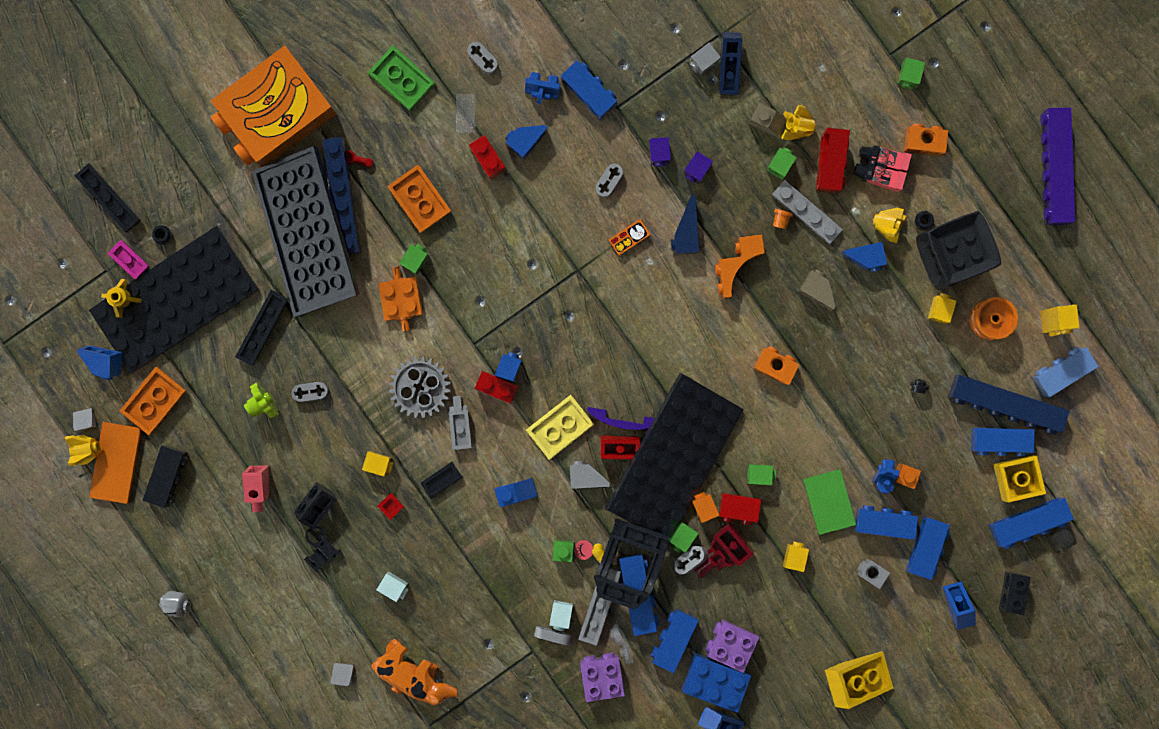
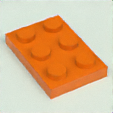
[387,165,452,233]
[119,367,187,435]

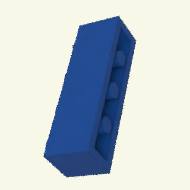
[988,497,1074,549]
[619,553,660,636]

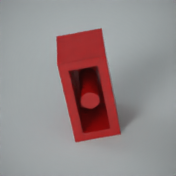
[469,135,506,181]
[474,371,518,404]
[600,435,640,459]
[718,493,761,525]

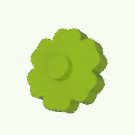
[244,382,279,419]

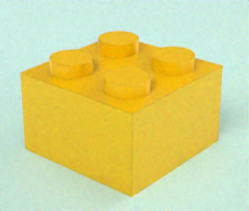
[993,455,1046,503]

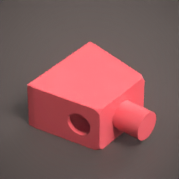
[242,465,269,512]

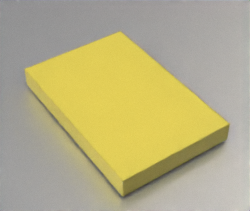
[526,395,594,460]

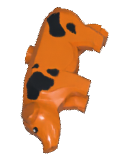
[371,639,458,705]

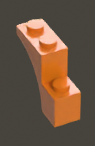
[715,234,765,299]

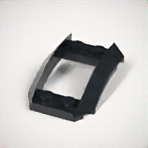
[594,518,670,610]

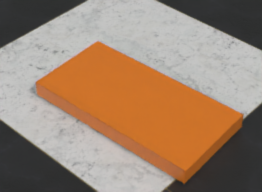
[89,422,142,504]

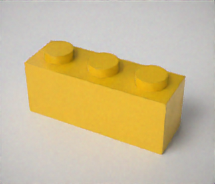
[1040,305,1079,336]

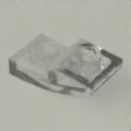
[456,94,476,133]
[610,623,633,664]

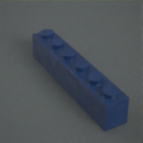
[323,137,361,255]
[948,375,1070,435]

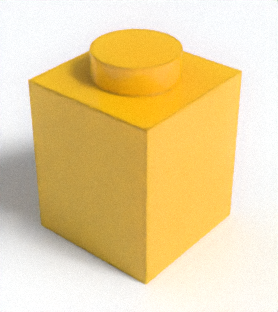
[928,294,956,324]
[362,451,394,476]
[783,541,809,572]

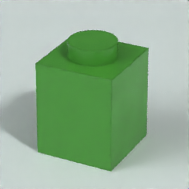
[897,58,925,90]
[766,148,796,180]
[399,244,429,275]
[747,464,776,485]
[669,522,698,553]
[553,540,574,562]

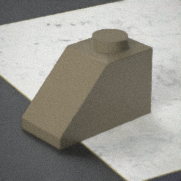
[749,103,788,140]
[798,270,836,311]

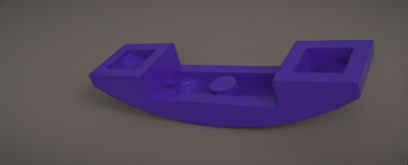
[587,407,655,430]

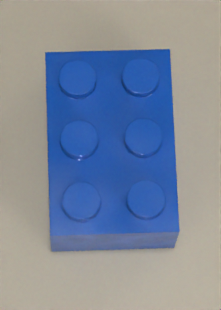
[681,652,751,713]

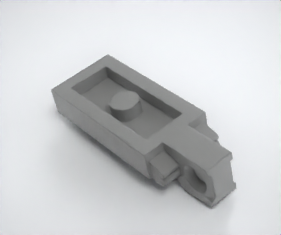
[449,396,472,450]

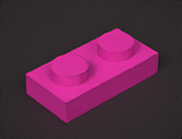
[107,240,150,280]

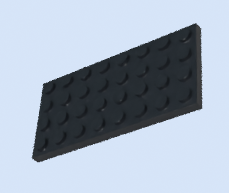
[252,146,360,317]
[89,226,260,374]
[605,373,744,544]

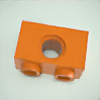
[904,124,948,156]
[753,346,800,386]

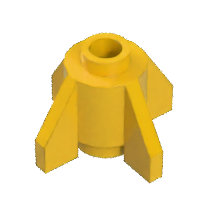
[781,105,816,141]
[873,208,906,243]
[101,279,142,318]
[64,435,101,466]

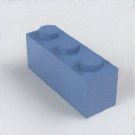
[1032,346,1099,397]

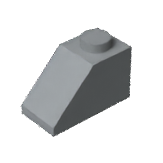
[570,460,610,489]

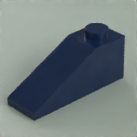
[719,32,743,95]
[671,195,699,255]

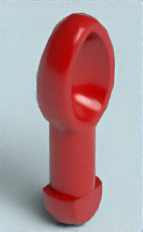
[346,150,373,168]

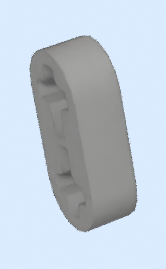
[467,42,498,74]
[596,164,623,198]
[291,382,329,402]
[674,546,708,574]
[534,626,571,645]

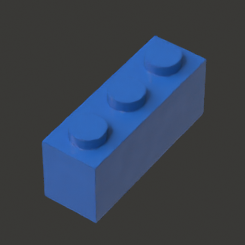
[561,60,617,120]
[971,428,1034,456]
[854,505,918,540]
[906,516,950,580]
[650,608,699,673]

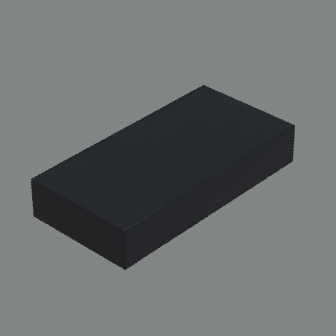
[421,461,463,498]

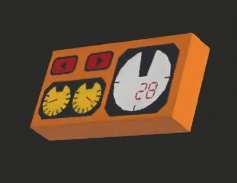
[608,219,651,256]

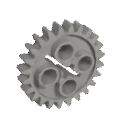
[388,356,451,418]

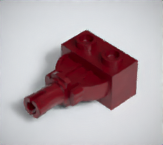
[694,522,755,579]

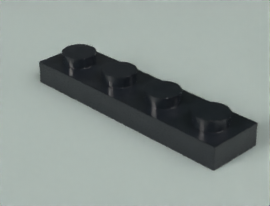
[75,163,141,233]
[235,290,289,366]

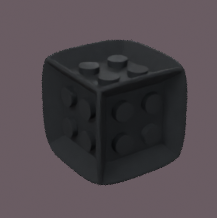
[916,211,1001,290]

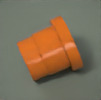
[773,208,793,229]

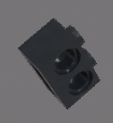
[294,482,337,530]
[999,571,1031,615]

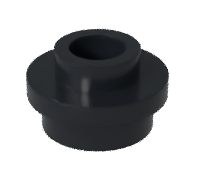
[915,211,934,230]
[152,225,172,244]
[910,379,930,394]

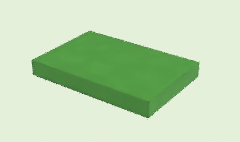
[368,45,436,112]
[803,469,856,535]

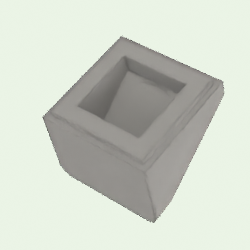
[73,408,97,431]
[330,663,354,686]

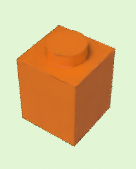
[894,463,921,489]
[692,492,719,523]

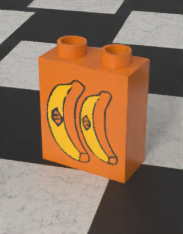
[211,46,337,167]

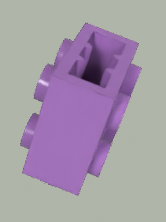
[705,619,759,673]
[580,652,625,702]

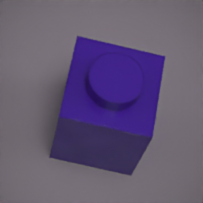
[649,137,670,167]
[684,151,713,183]

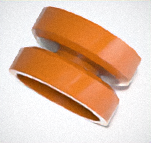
[969,297,1018,341]

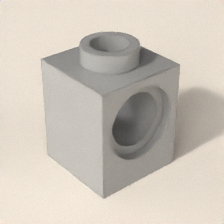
[690,43,721,76]
[857,558,890,589]

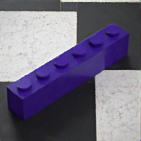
[1040,108,1075,225]

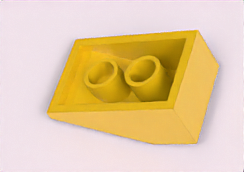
[825,651,894,709]

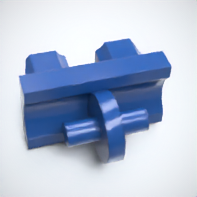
[525,72,560,104]
[872,459,899,494]

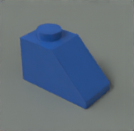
[505,125,548,160]
[842,242,887,272]
[78,345,122,380]
[495,352,522,382]
[494,478,537,507]
[943,582,976,630]
[698,707,745,729]

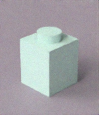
[377,572,409,602]
[550,600,573,631]

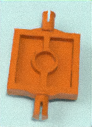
[378,266,423,332]

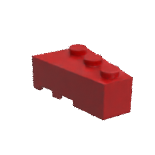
[816,128,850,193]

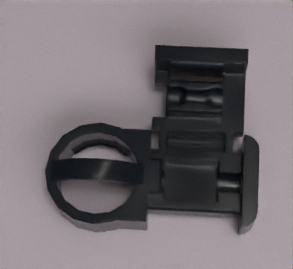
[304,526,341,572]

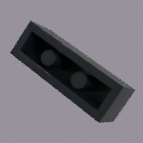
[143,445,188,508]

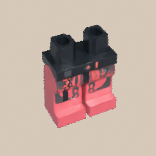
[853,145,912,192]

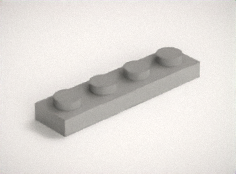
[772,180,843,244]
[578,568,621,646]

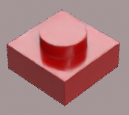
[377,493,405,520]

